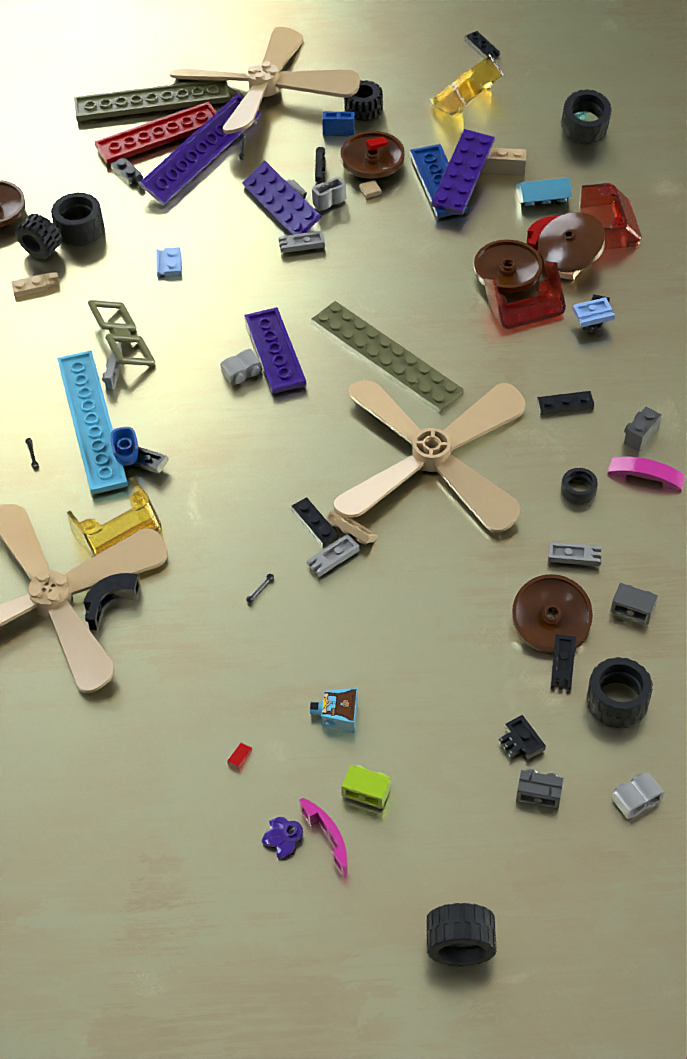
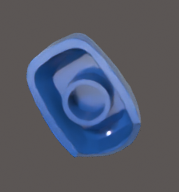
[110,426,138,466]

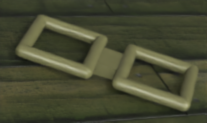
[87,300,156,366]

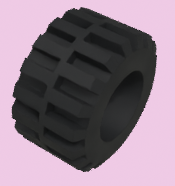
[344,80,383,120]
[15,213,61,259]

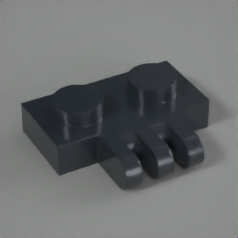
[498,715,546,759]

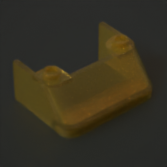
[430,55,504,116]
[67,477,162,557]

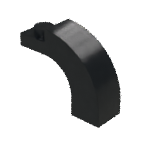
[84,573,140,631]

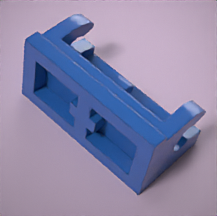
[322,111,355,135]

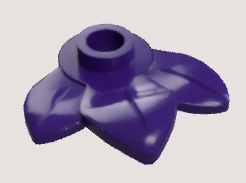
[261,817,303,859]

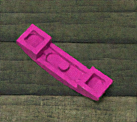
[607,457,685,491]
[299,798,348,877]

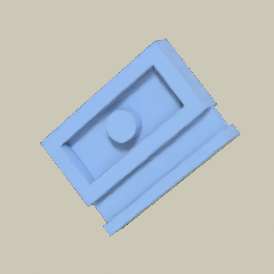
[156,247,182,277]
[572,297,615,328]

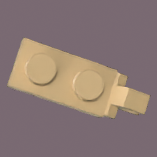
[11,272,59,297]
[326,511,377,544]

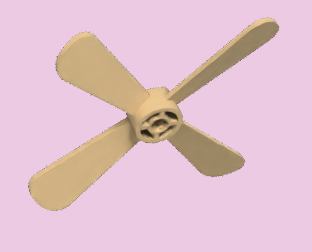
[169,26,360,134]
[334,380,525,533]
[0,504,168,693]

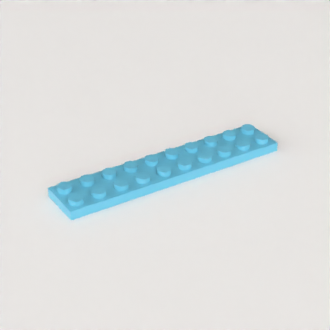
[57,350,128,495]

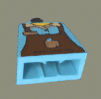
[310,688,357,733]

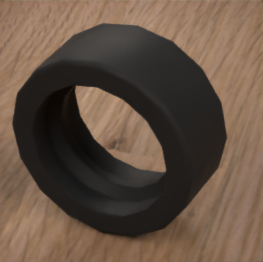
[561,468,598,504]

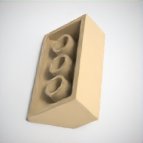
[481,148,527,175]

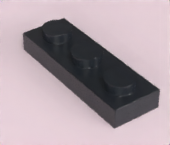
[537,391,594,415]
[291,497,339,547]

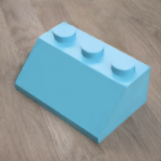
[516,177,572,206]

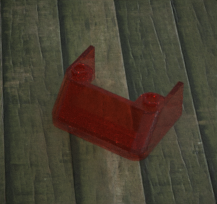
[579,183,642,250]
[483,261,566,329]

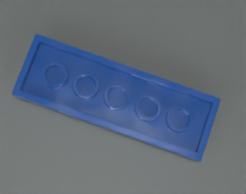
[410,144,469,218]

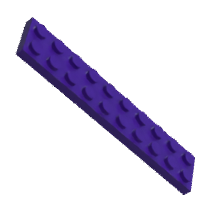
[139,93,262,206]

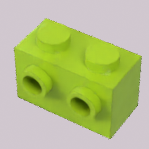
[341,765,391,809]

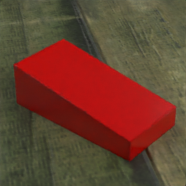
[366,136,388,151]
[227,743,252,770]

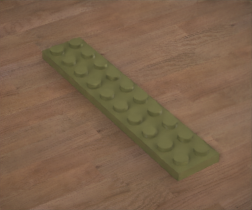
[73,80,230,121]
[311,301,464,413]

